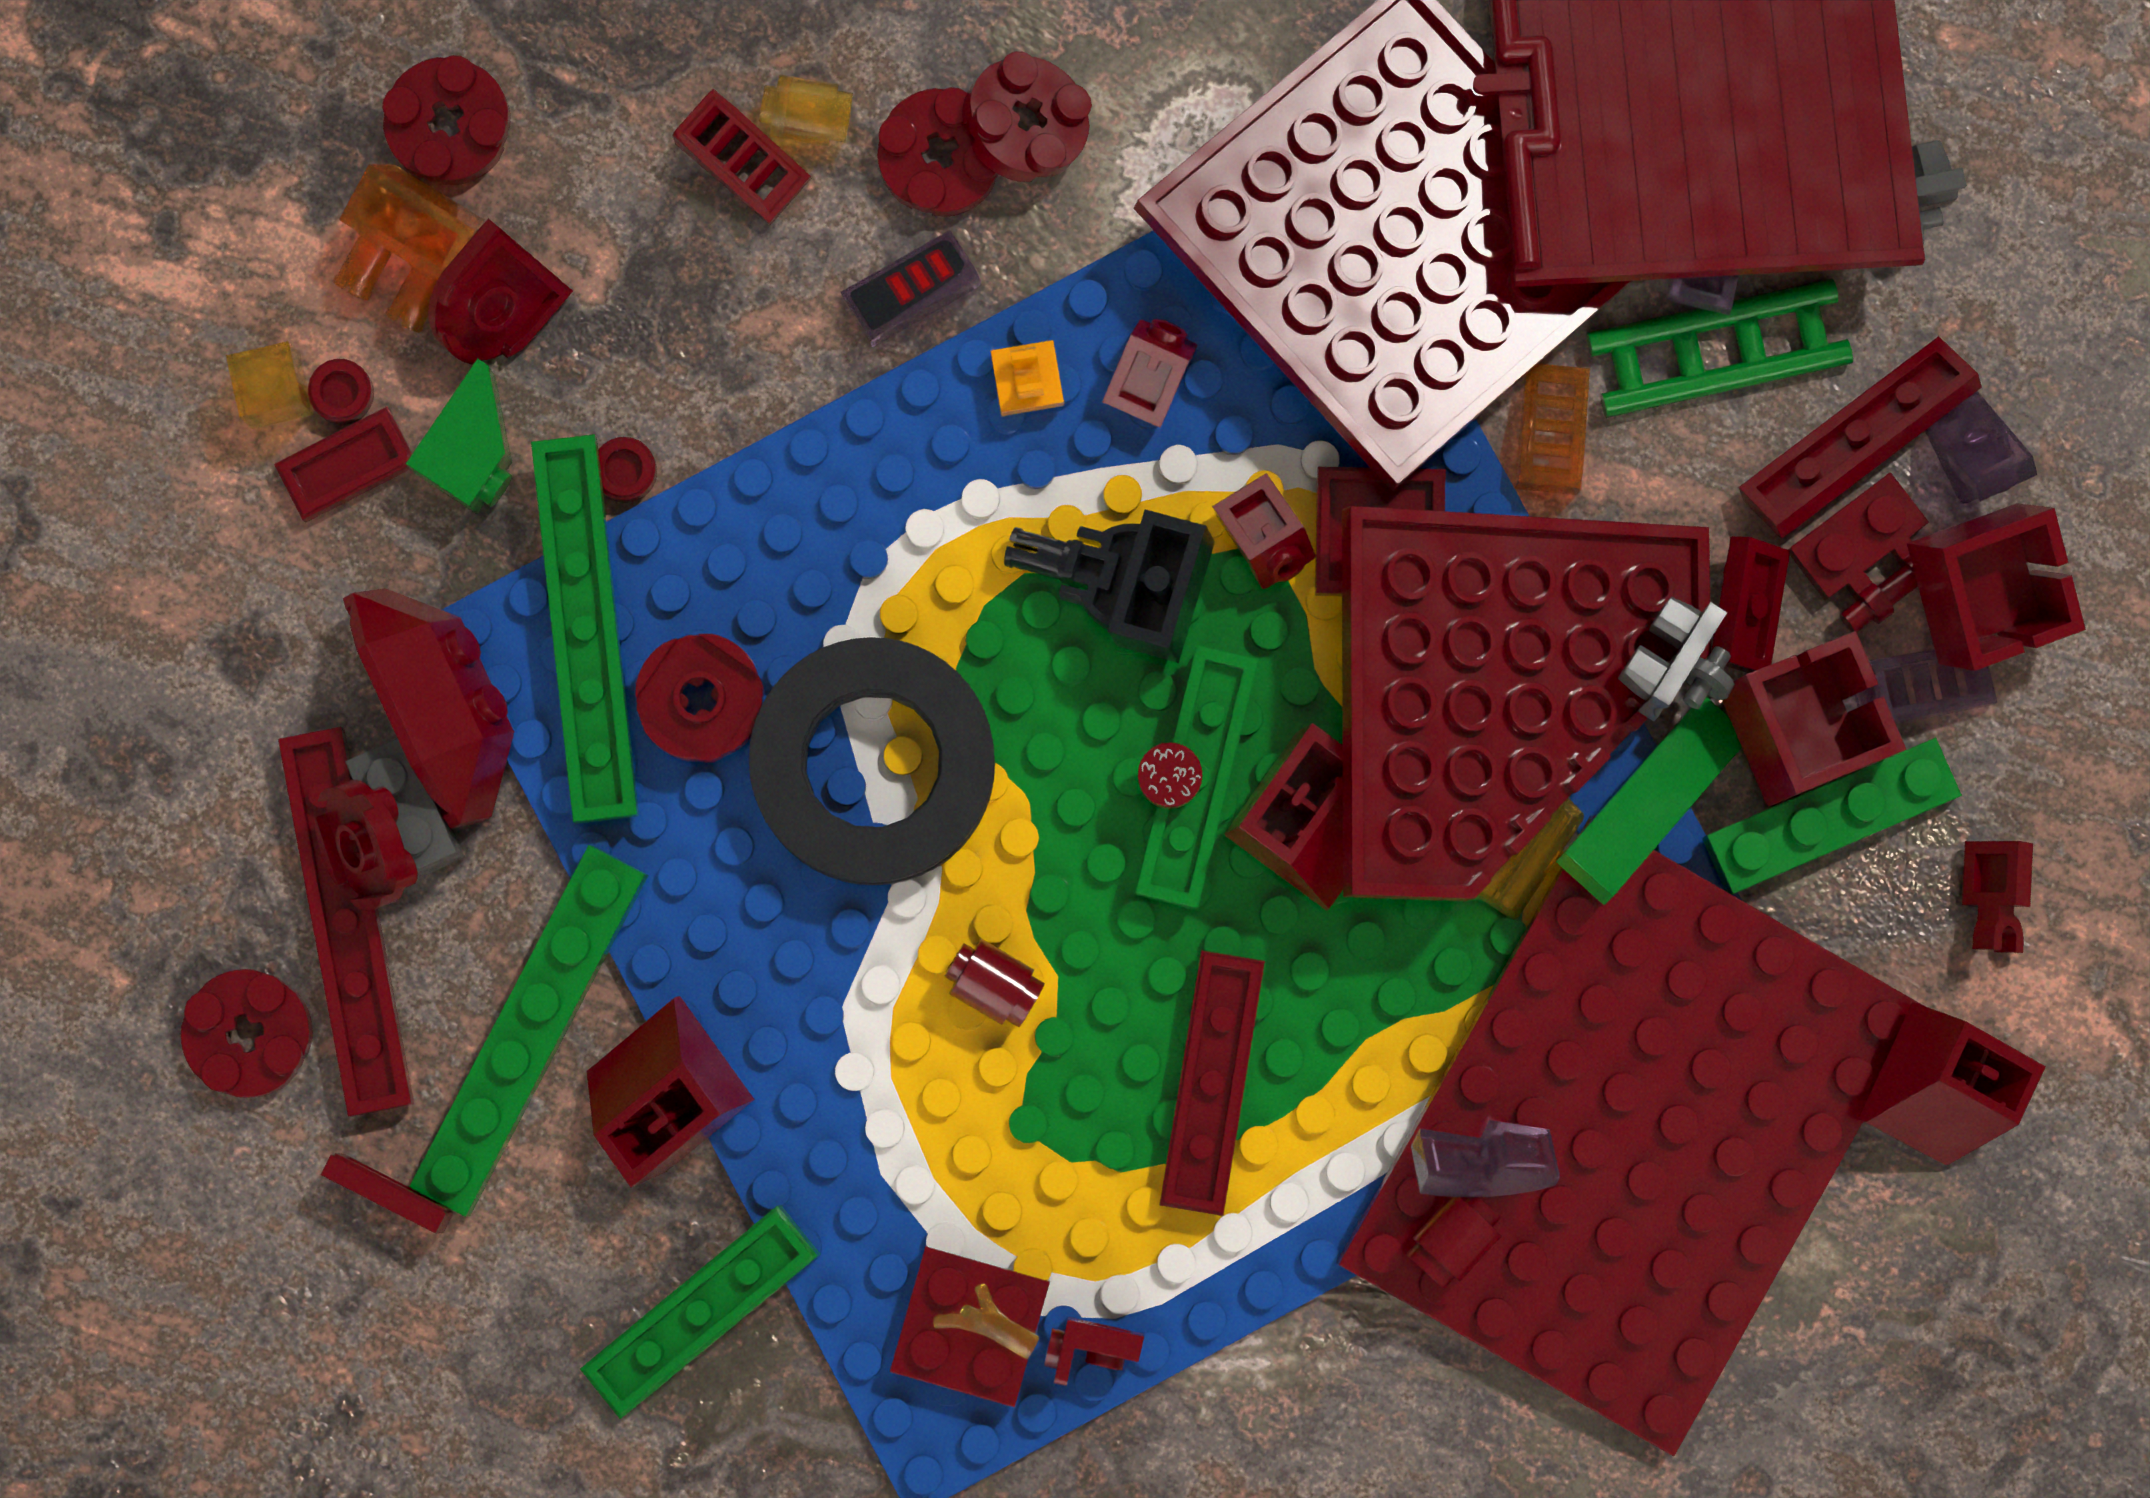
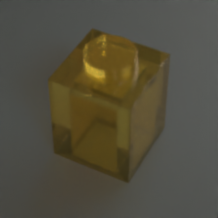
[226,341,314,429]

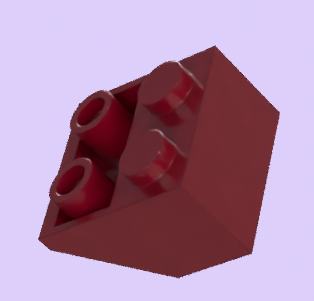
[1224,723,1343,910]
[587,996,755,1188]
[1858,1002,2046,1165]

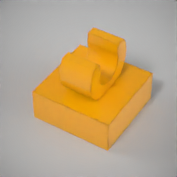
[991,340,1064,416]

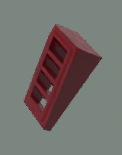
[672,89,812,225]

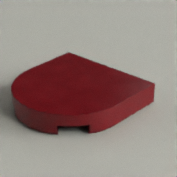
[428,218,573,365]

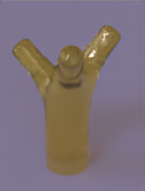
[933,1284,1039,1359]

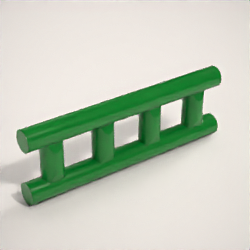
[1586,278,1853,418]

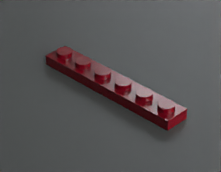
[278,727,414,1117]

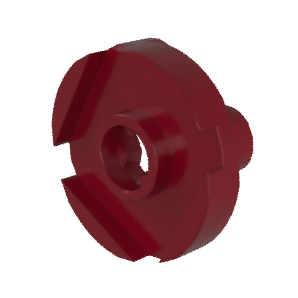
[962,51,1092,182]
[382,55,511,185]
[877,87,999,217]
[636,634,764,762]
[315,780,418,911]
[181,969,313,1098]

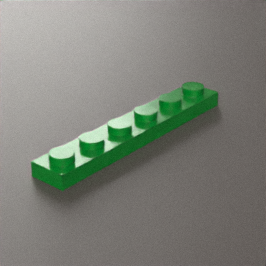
[531,434,639,824]
[409,845,649,1217]

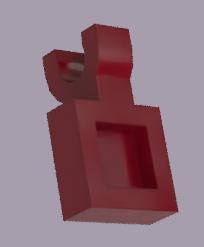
[1962,841,2033,953]

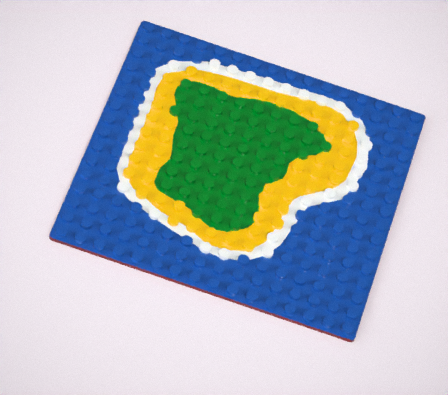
[442,231,1742,1498]

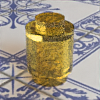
[759,74,853,147]

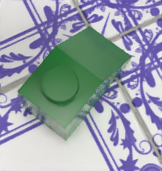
[406,358,512,514]

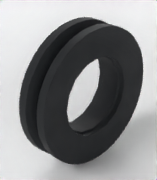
[749,637,995,885]

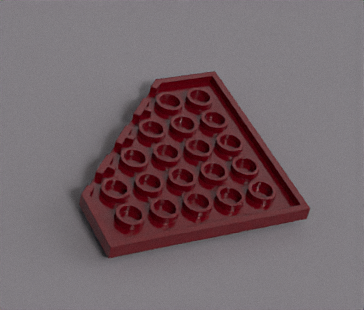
[1342,506,1711,901]

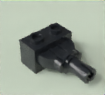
[1004,509,1215,663]

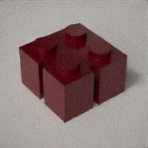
[1907,503,2086,671]
[1722,631,1906,807]

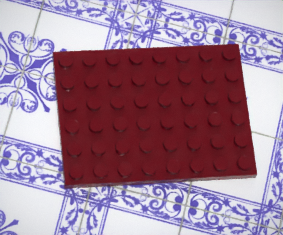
[1336,815,1924,1457]

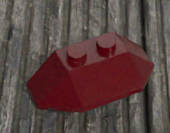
[343,588,514,829]

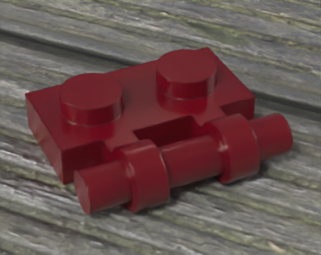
[1788,472,1929,632]

